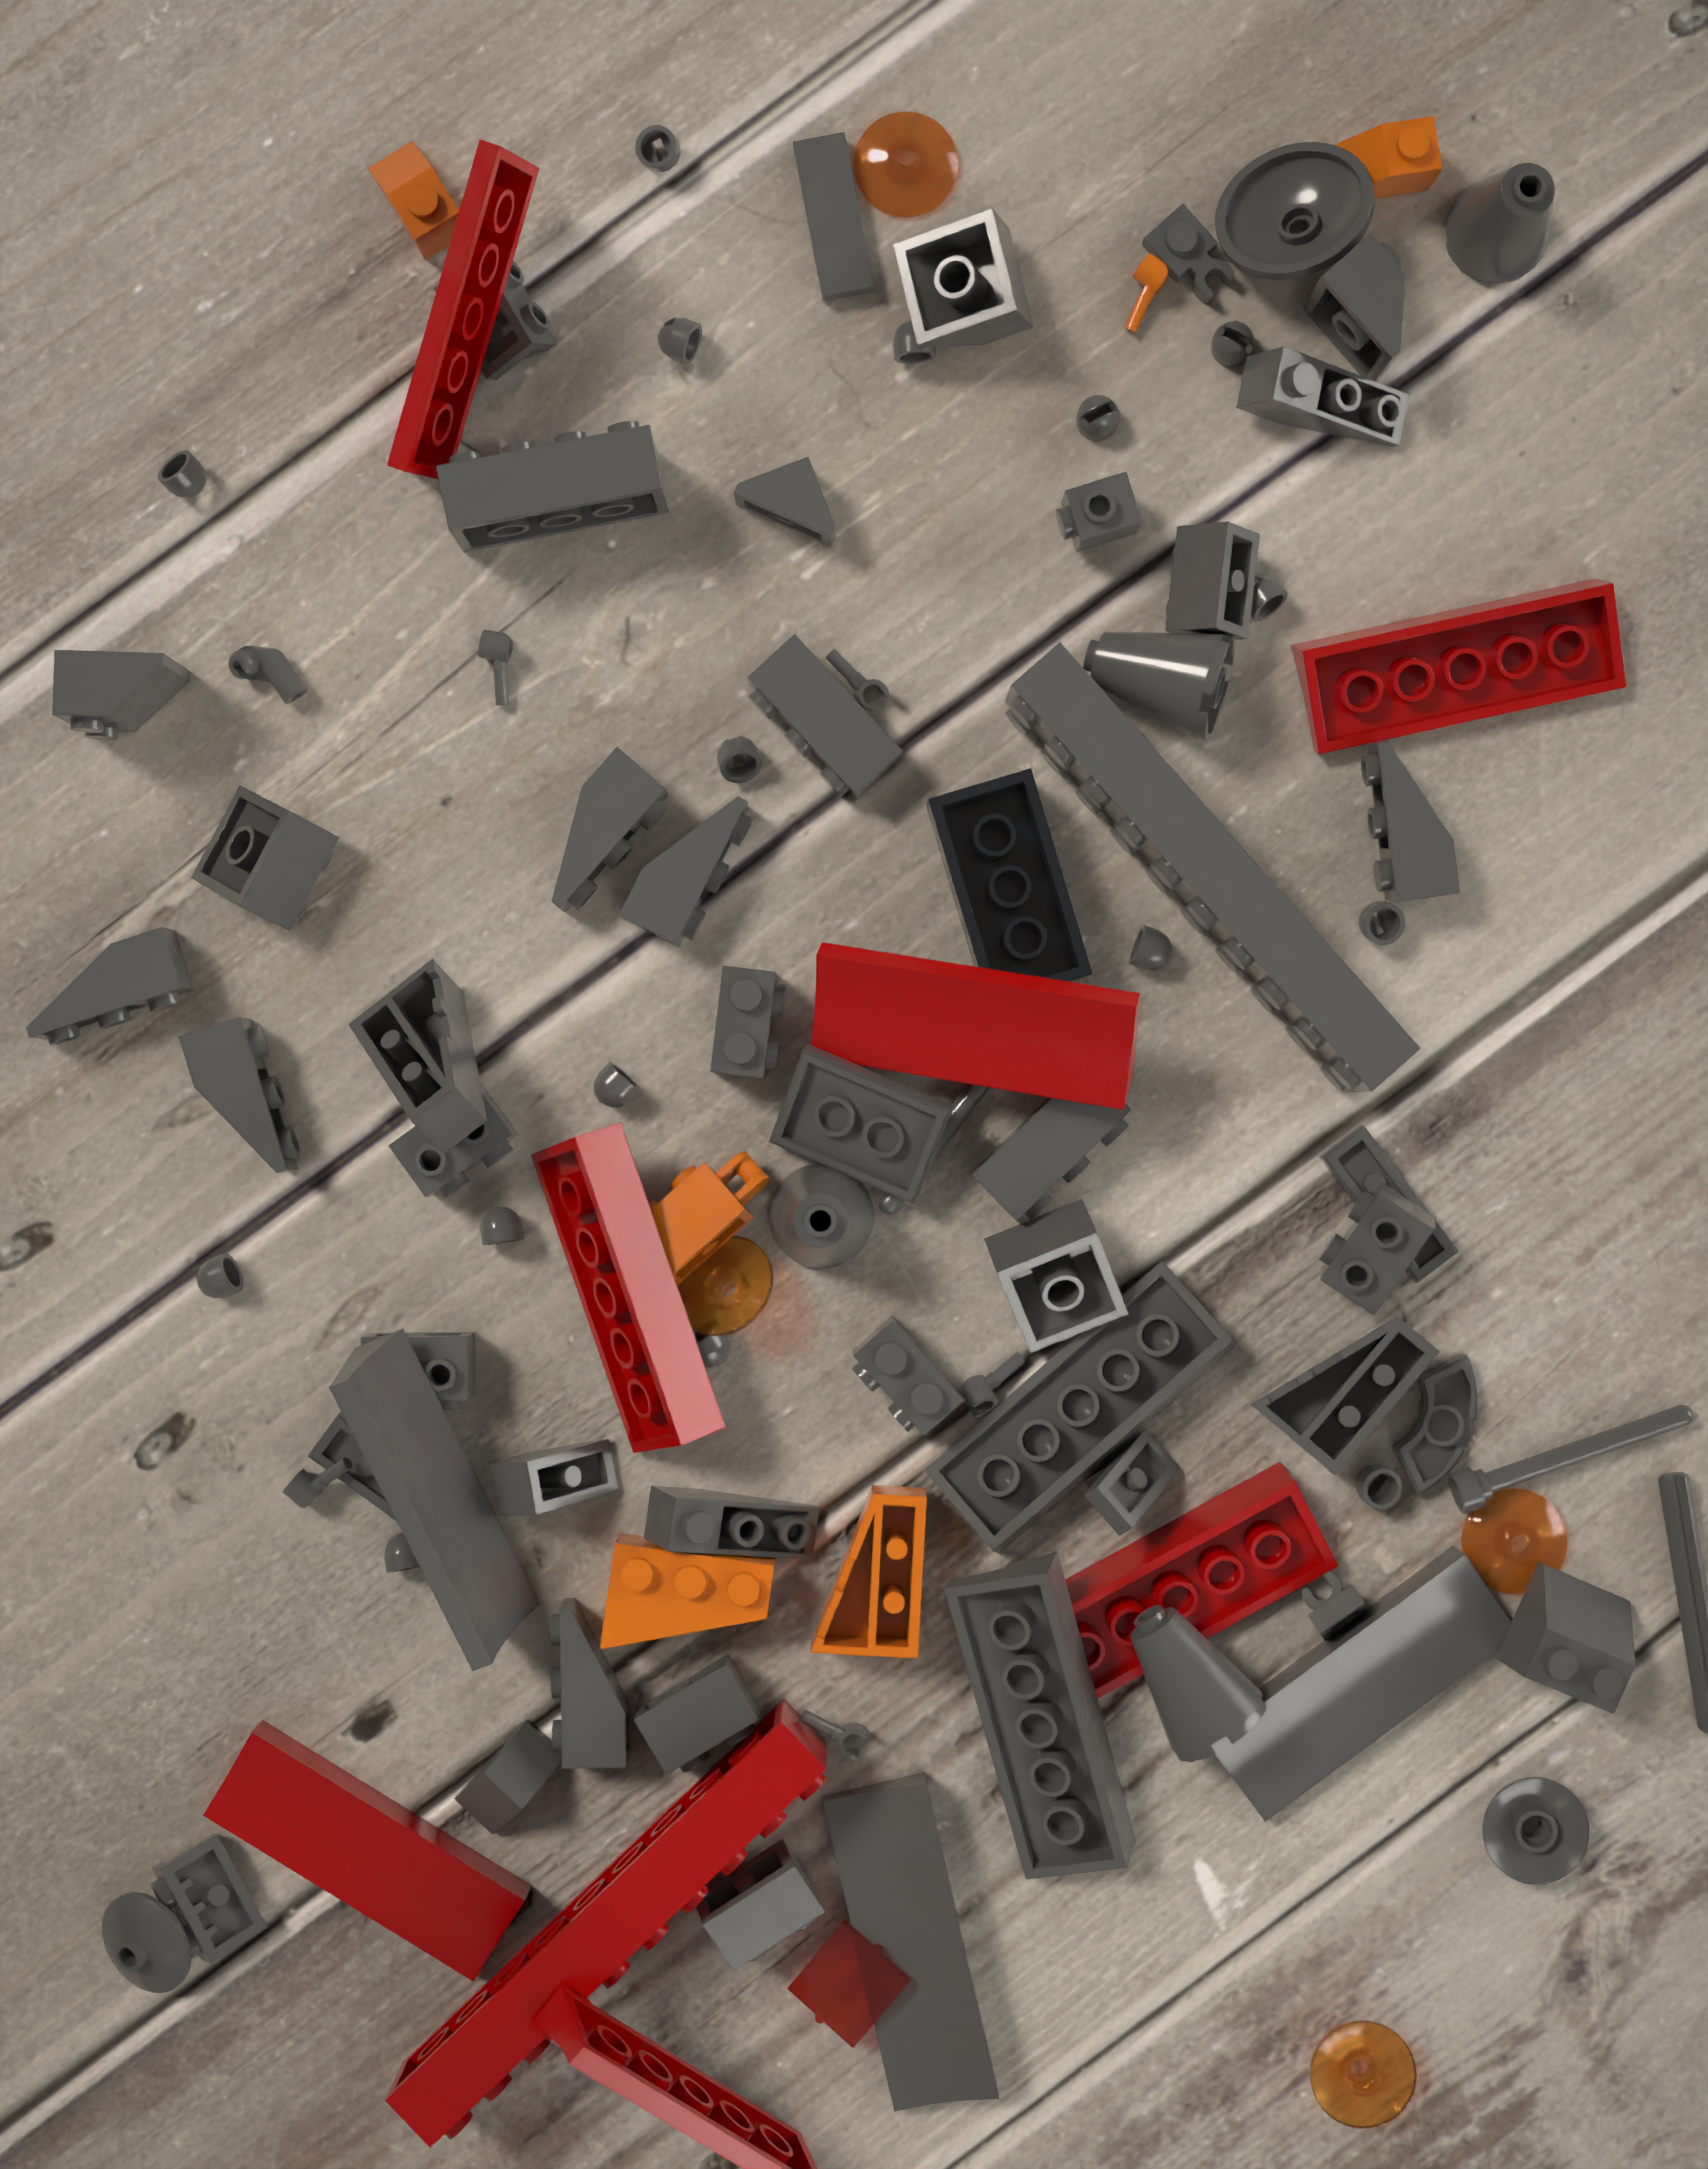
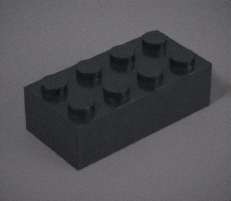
[926,768,1093,982]

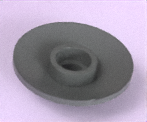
[1482,1777,1590,1885]
[102,1892,191,1993]

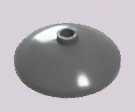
[1215,142,1375,280]

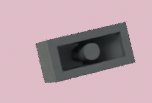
[488,1439,618,1516]

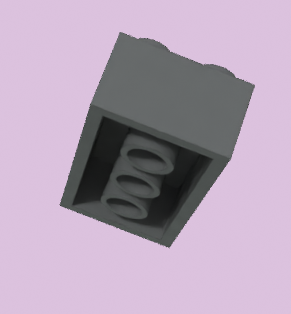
[436,421,669,552]

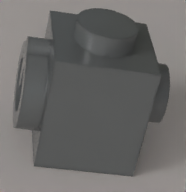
[1056,472,1142,552]

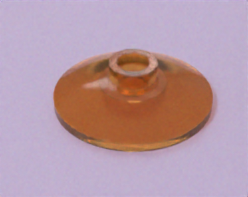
[854,111,958,218]
[677,1236,774,1336]
[1461,1488,1568,1594]
[1310,2020,1417,2129]

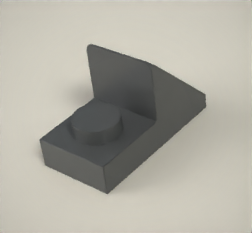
[1084,1429,1180,1536]

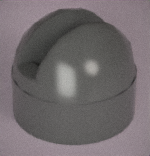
[635,125,681,172]
[657,317,702,365]
[893,320,936,364]
[1211,321,1255,368]
[1076,395,1119,441]
[158,450,206,497]
[1251,574,1288,621]
[717,736,762,783]
[1359,901,1405,945]
[1129,925,1172,970]
[594,1062,640,1107]
[480,1206,525,1246]
[196,1253,243,1298]
[694,1322,730,1368]
[1355,1464,1403,1510]
[384,1533,420,1573]

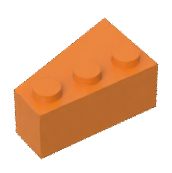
[810,1485,927,1659]
[600,1533,776,1649]

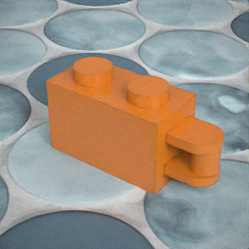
[649,1151,770,1286]

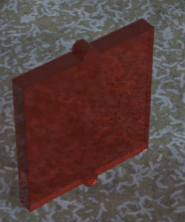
[787,1919,911,2048]

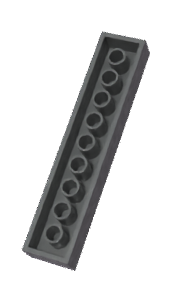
[1004,642,1421,1093]

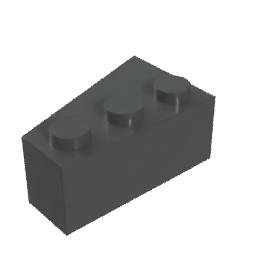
[348,958,487,1154]
[1251,1317,1440,1475]

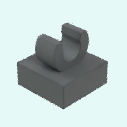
[1302,1572,1367,1641]

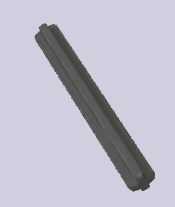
[1658,1472,1708,1734]

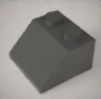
[893,208,1033,348]
[1303,234,1406,382]
[52,650,190,740]
[191,785,339,931]
[984,1200,1129,1353]
[1496,1562,1636,1714]

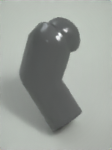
[228,646,307,704]

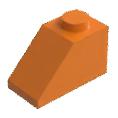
[1335,116,1443,199]
[368,141,459,260]

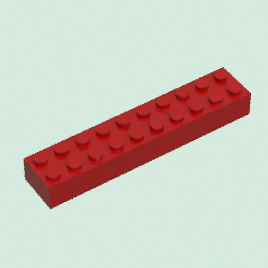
[385,1698,827,2148]

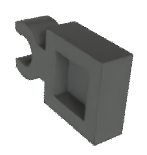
[1141,204,1235,305]

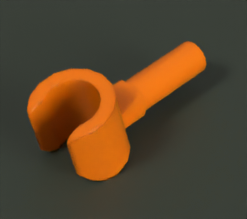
[1124,253,1168,333]

